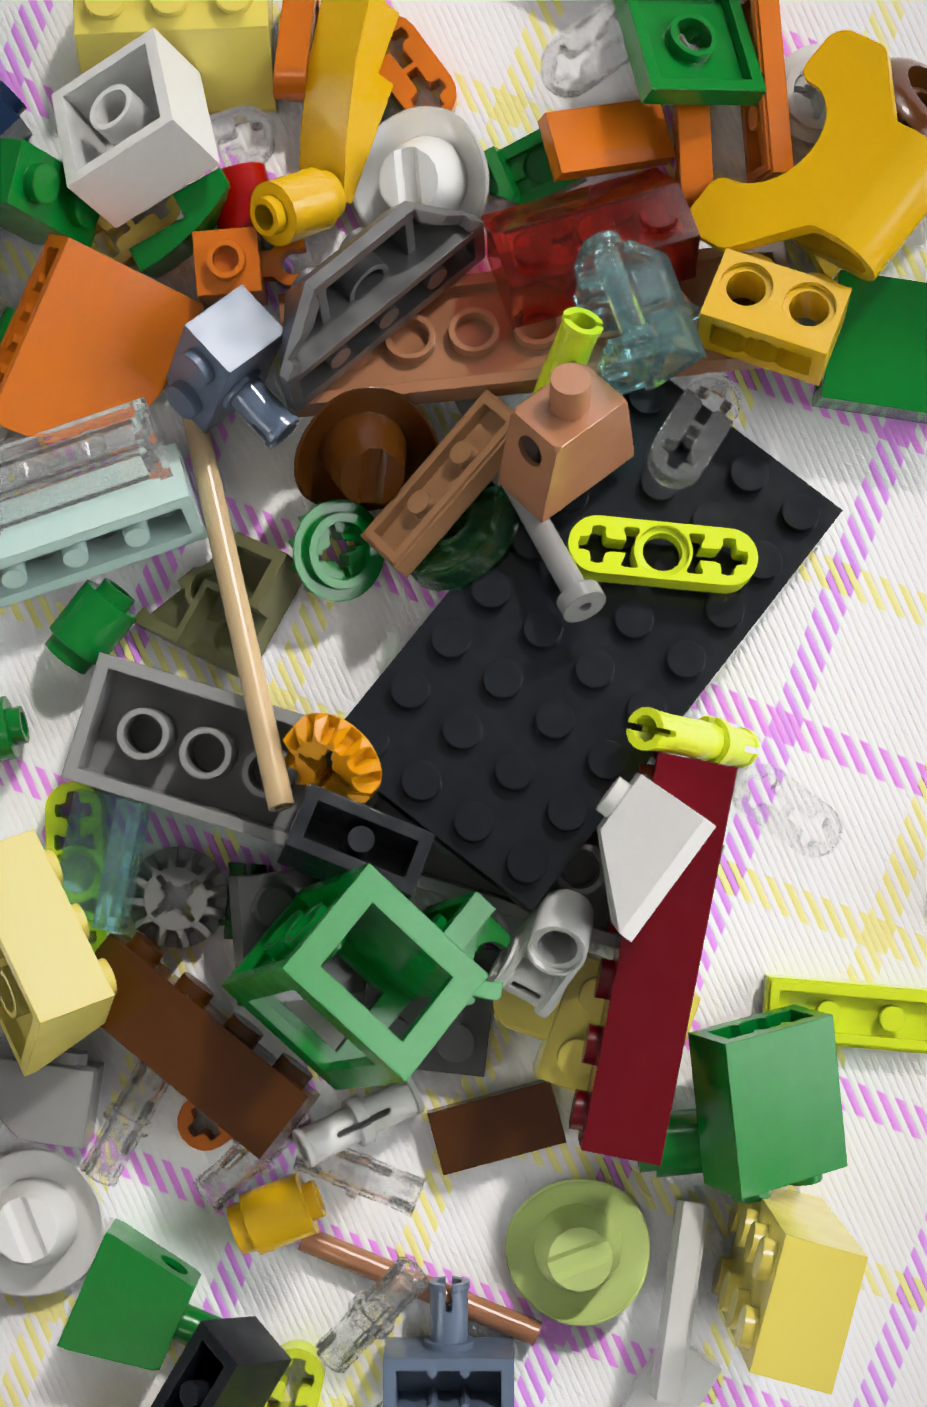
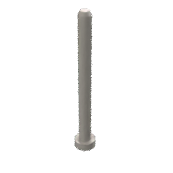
[454,398,606,623]

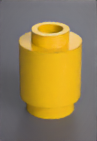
[250,167,346,246]
[226,1172,327,1255]

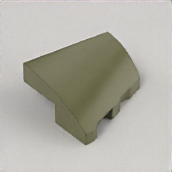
[135,532,302,678]

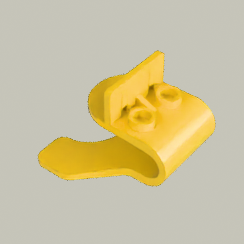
[685,30,927,281]

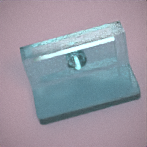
[60,789,152,933]

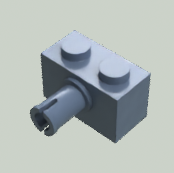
[164,284,300,449]
[383,1276,514,1407]

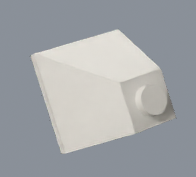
[595,773,716,942]

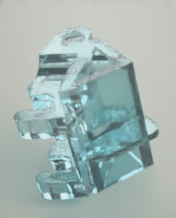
[573,230,707,395]

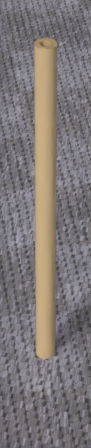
[181,417,295,812]

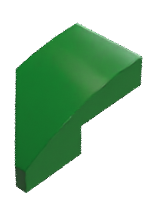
[484,129,587,209]
[129,167,231,279]

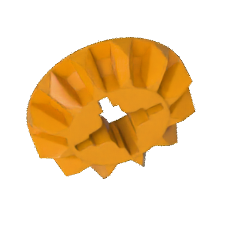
[283,713,382,804]

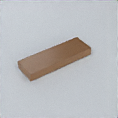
[360,389,513,578]

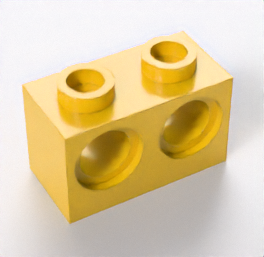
[696,248,852,386]

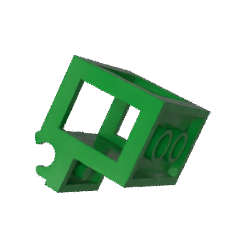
[221,863,510,1090]

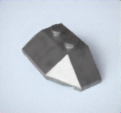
[279,201,485,414]

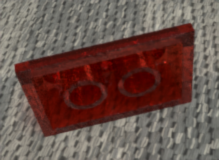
[480,167,700,329]

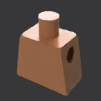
[498,363,634,523]

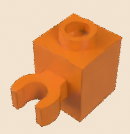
[192,227,307,310]

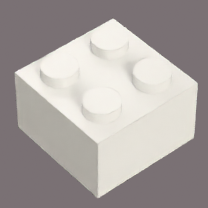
[51,27,220,228]

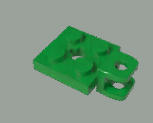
[613,0,767,106]

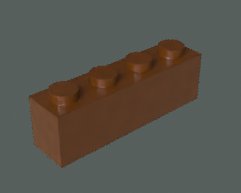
[95,932,321,1160]

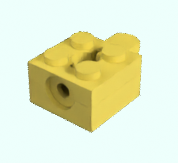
[493,952,701,1091]

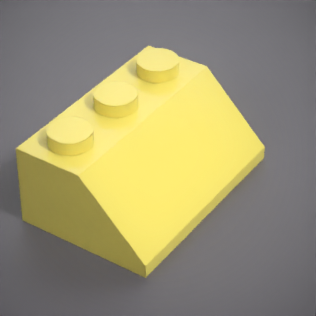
[73,0,278,115]
[0,829,117,1077]

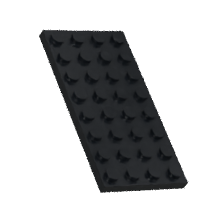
[326,378,843,914]

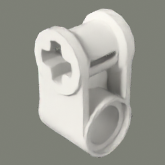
[487,889,594,1019]

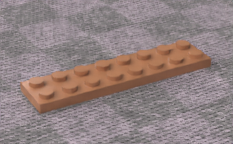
[278,241,798,418]

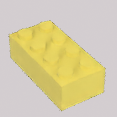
[711,1187,868,1395]

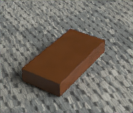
[427,1080,567,1175]

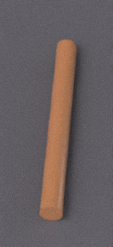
[297,1231,542,1346]

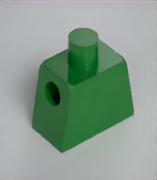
[57,1218,223,1371]

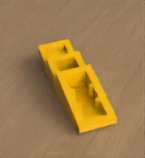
[299,0,400,204]

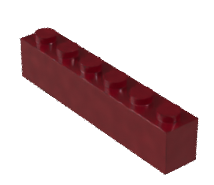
[569,752,738,1166]

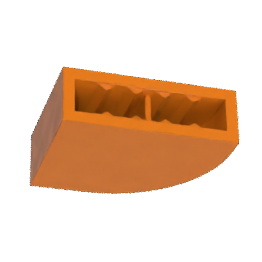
[0,234,204,442]

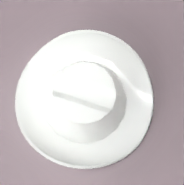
[353,106,489,227]
[0,1149,105,1297]

